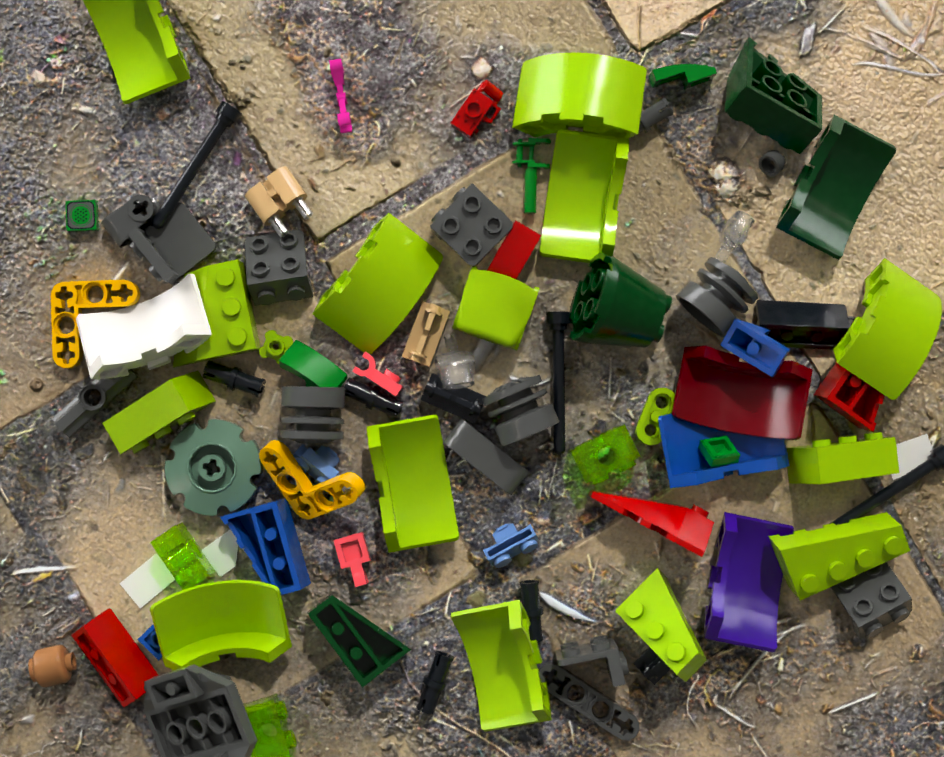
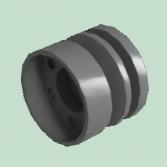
[676,257,758,337]
[482,374,560,446]
[280,386,345,444]

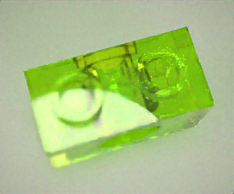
[569,424,641,485]
[150,522,215,590]
[243,694,297,757]

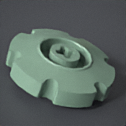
[165,419,263,516]

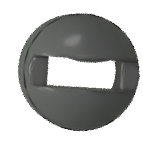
[759,150,786,177]

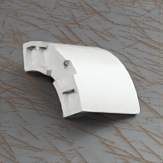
[76,274,212,380]

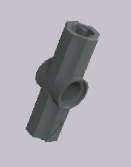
[52,369,138,438]

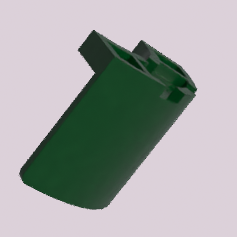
[776,115,896,260]

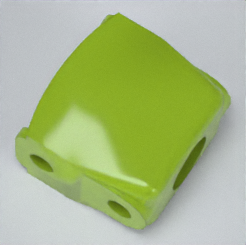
[452,266,540,351]

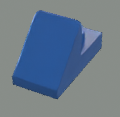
[720,319,790,377]

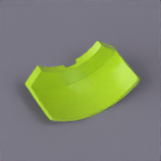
[83,0,191,104]
[512,53,647,138]
[539,129,629,263]
[313,213,443,354]
[833,258,942,400]
[366,415,459,553]
[150,580,292,671]
[451,600,552,732]

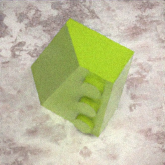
[173,259,260,368]

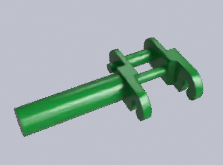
[512,138,551,214]

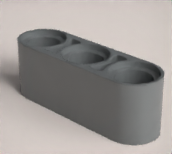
[443,418,529,495]

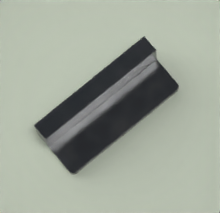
[756,300,850,350]

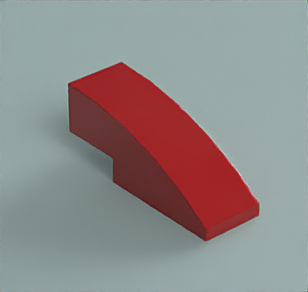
[487,220,542,280]

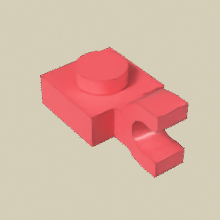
[352,351,404,397]
[333,532,371,587]

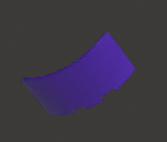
[704,512,794,652]

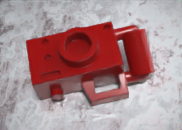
[451,80,503,139]

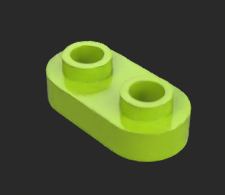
[635,388,675,445]

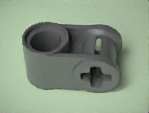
[101,195,161,248]

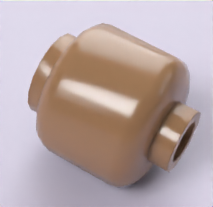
[28,644,77,688]

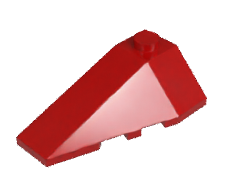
[588,490,714,557]

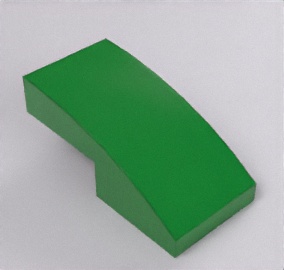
[649,64,717,89]
[279,340,348,388]

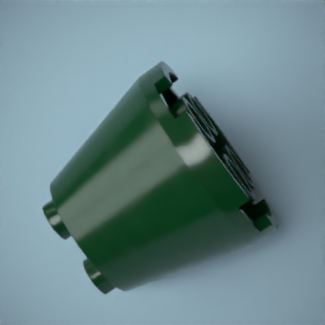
[569,253,672,348]

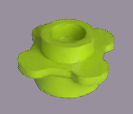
[259,330,293,364]

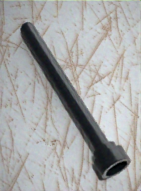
[152,101,242,229]
[546,312,570,455]
[829,444,944,525]

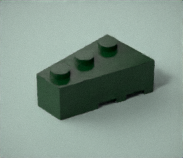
[307,594,411,688]

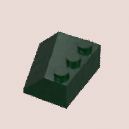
[725,37,822,154]

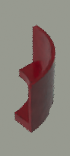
[672,345,813,440]

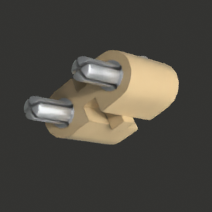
[245,166,313,237]

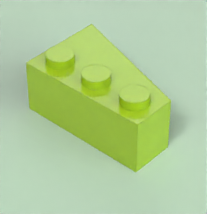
[102,371,216,454]
[787,432,900,484]
[615,568,707,682]

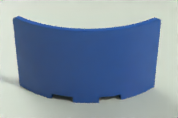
[658,413,790,488]

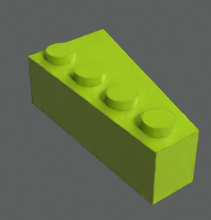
[768,512,911,601]

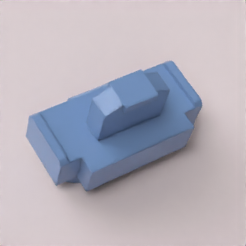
[293,444,340,493]
[483,523,539,568]

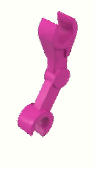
[329,59,352,134]

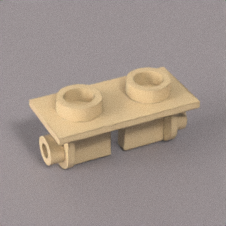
[402,301,450,367]

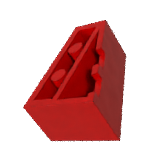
[813,361,885,432]

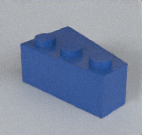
[220,498,311,595]

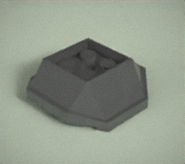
[144,664,258,757]

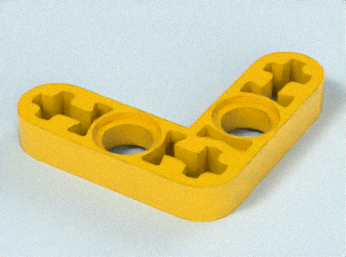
[51,280,141,369]
[259,440,365,520]

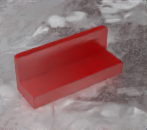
[71,608,158,708]

